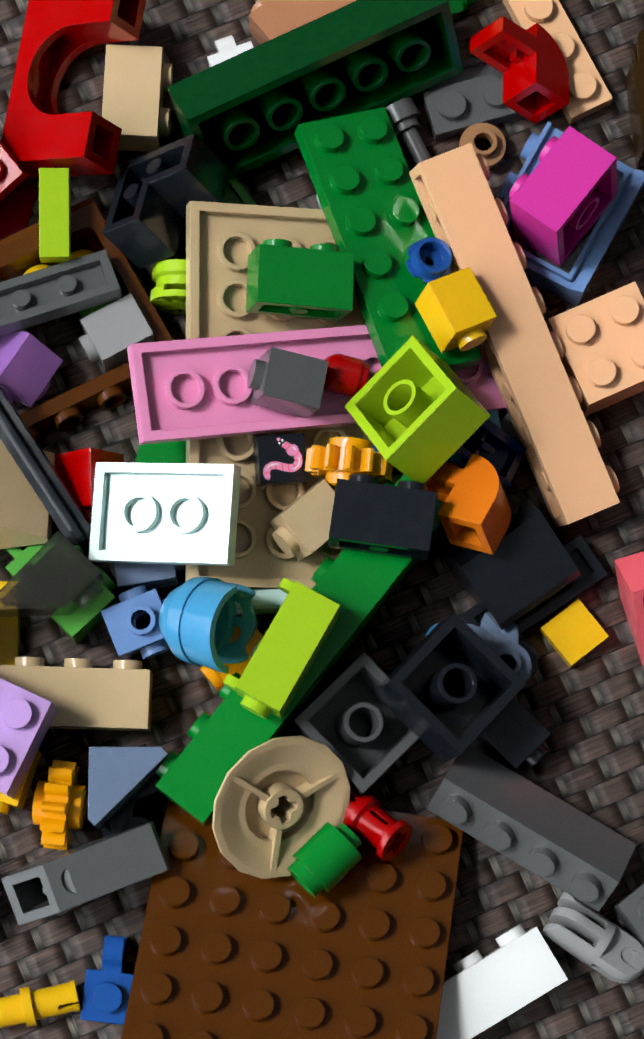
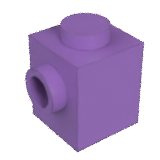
[0,330,63,407]

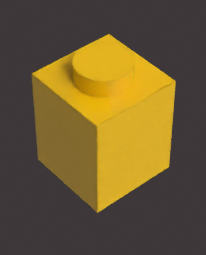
[415,267,497,354]

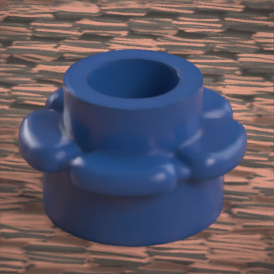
[406,237,453,284]

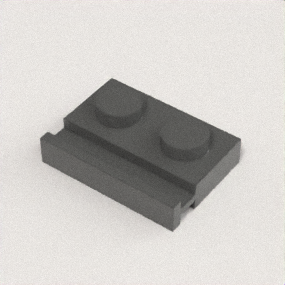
[421,57,523,141]

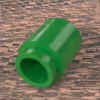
[287,822,362,898]

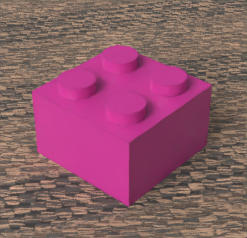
[509,126,618,267]

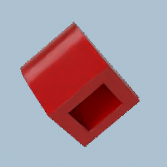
[470,15,569,124]

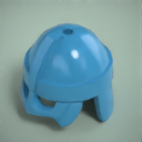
[159,577,258,674]

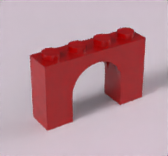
[1,0,146,180]

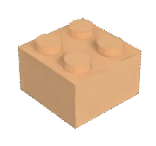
[546,281,644,417]

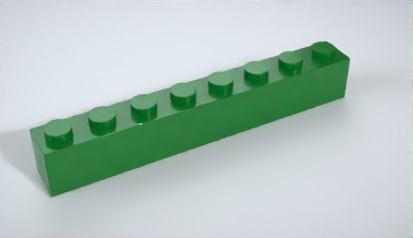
[155,474,444,828]

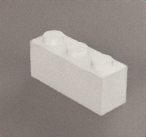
[436,924,568,1039]

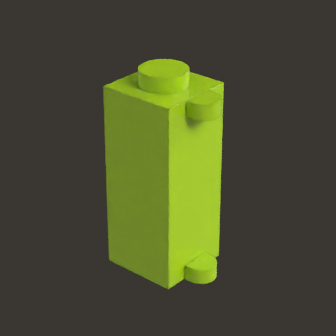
[223,578,340,719]

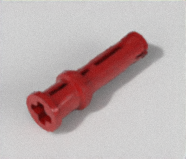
[343,789,412,862]

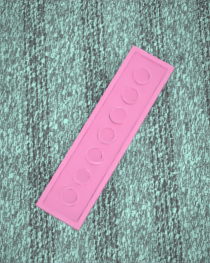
[127,325,507,445]

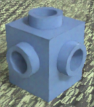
[101,585,170,660]

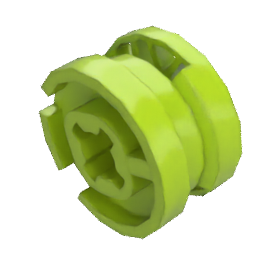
[150,259,186,315]

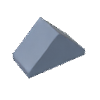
[88,747,168,829]

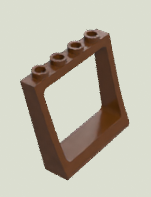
[0,197,173,444]

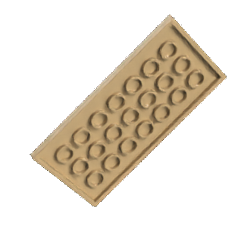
[185,201,379,589]

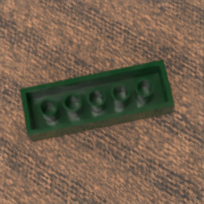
[167,0,464,180]

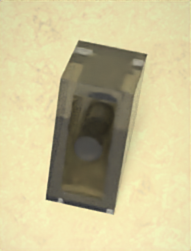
[0,531,105,617]

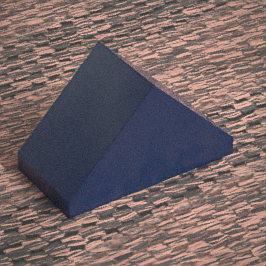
[446,419,527,490]

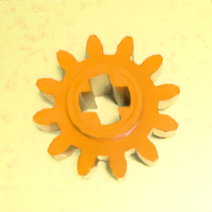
[305,437,393,489]
[32,760,88,851]

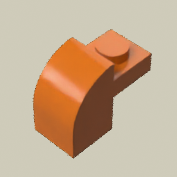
[424,454,511,555]

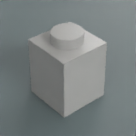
[78,293,155,372]

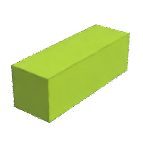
[39,168,71,263]

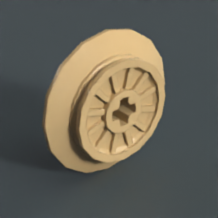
[212,735,351,879]

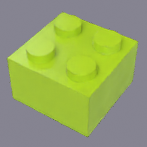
[344,335,491,484]

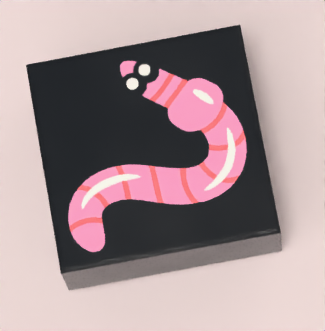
[252,433,308,486]

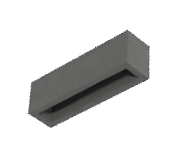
[426,745,637,912]

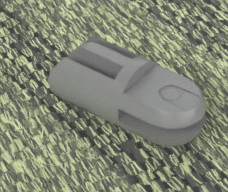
[541,892,644,983]

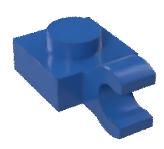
[80,935,134,1025]

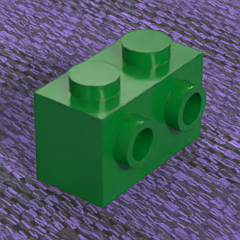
[246,239,354,321]

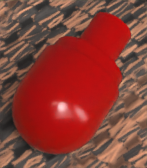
[324,354,376,397]

